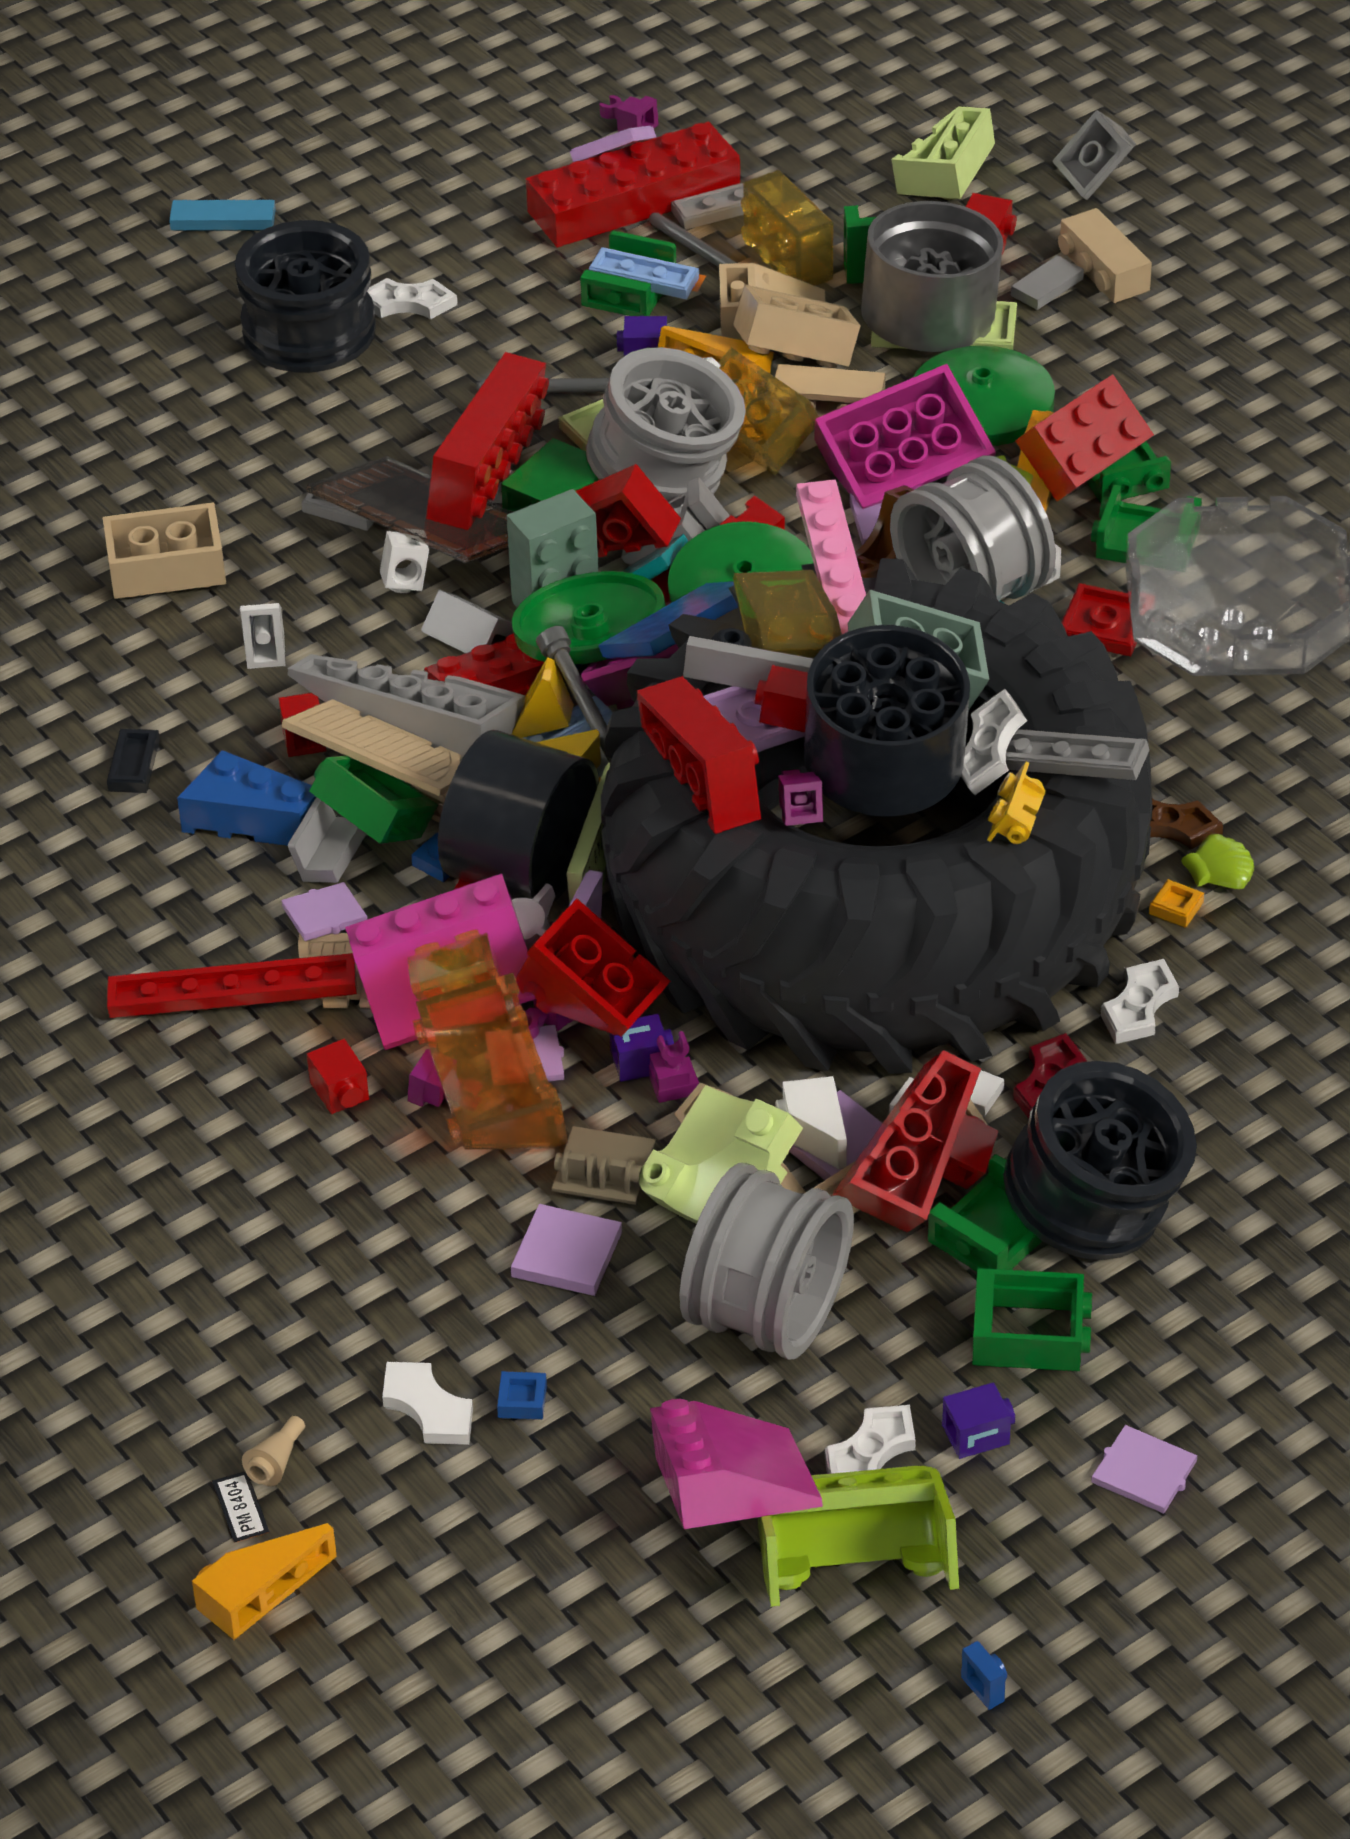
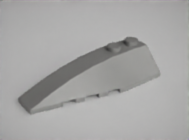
[288,654,525,761]

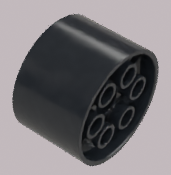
[804,625,970,816]
[438,730,599,902]

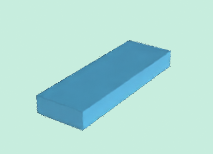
[169,200,276,231]

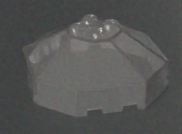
[1126,496,1350,676]

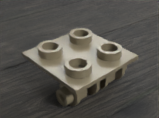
[552,1126,656,1205]

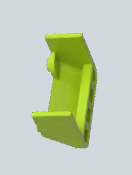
[757,1466,959,1607]

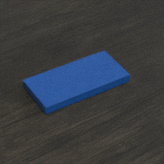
[599,580,760,658]

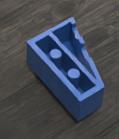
[177,750,316,846]

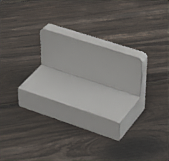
[422,590,513,653]
[288,797,366,883]

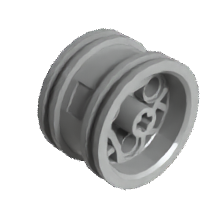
[586,347,746,502]
[890,455,1056,601]
[679,1163,854,1360]

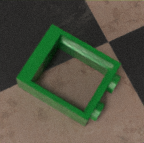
[309,756,438,844]
[972,1268,1092,1371]

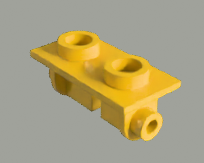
[987,761,1045,844]

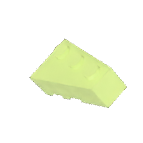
[891,106,995,200]

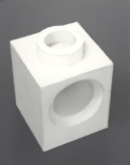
[380,531,429,593]

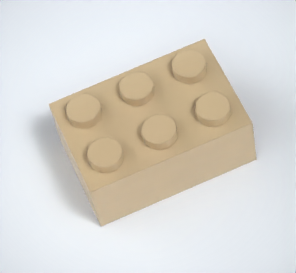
[733,284,860,368]
[103,502,226,599]

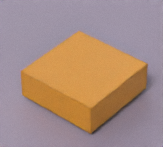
[1149,879,1204,928]

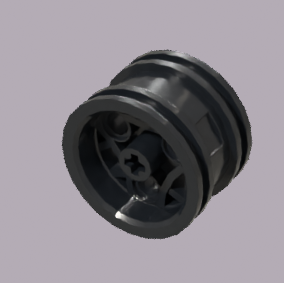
[235,220,376,373]
[1003,1060,1197,1260]

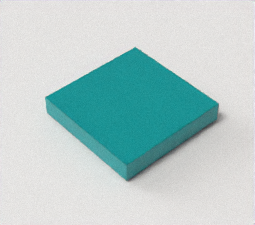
[622,534,688,579]

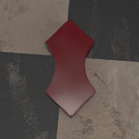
[1013,1033,1087,1119]

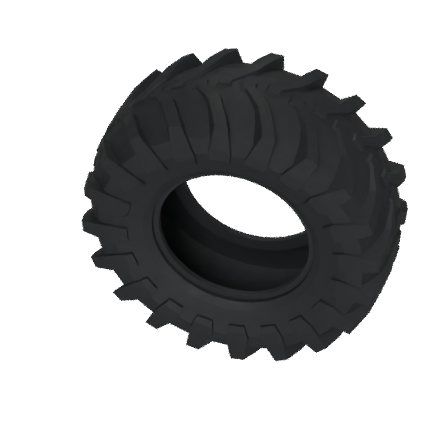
[601,558,1153,1074]

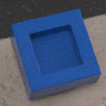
[412,832,450,882]
[497,1371,547,1420]
[961,1641,1007,1710]

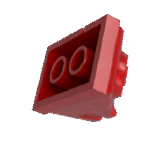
[513,898,671,1037]

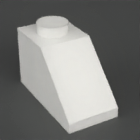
[240,603,285,669]
[775,1076,847,1169]

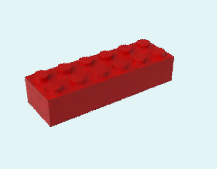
[526,121,740,248]
[426,352,549,531]

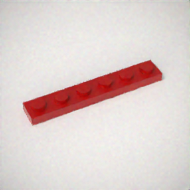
[107,953,357,1018]

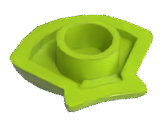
[1181,834,1254,890]

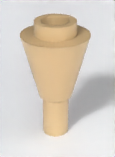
[242,1416,305,1486]

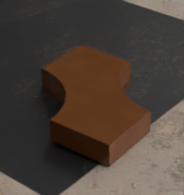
[1150,798,1223,850]

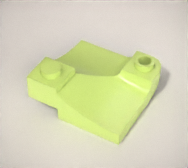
[639,1085,803,1224]

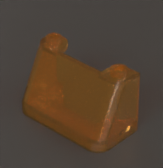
[412,973,568,1150]

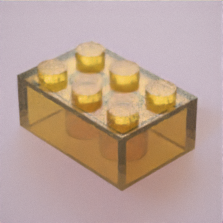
[741,170,833,286]
[718,348,819,475]

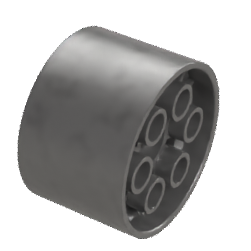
[861,201,1003,352]

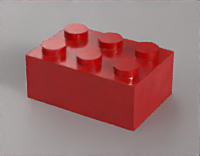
[1016,374,1154,502]

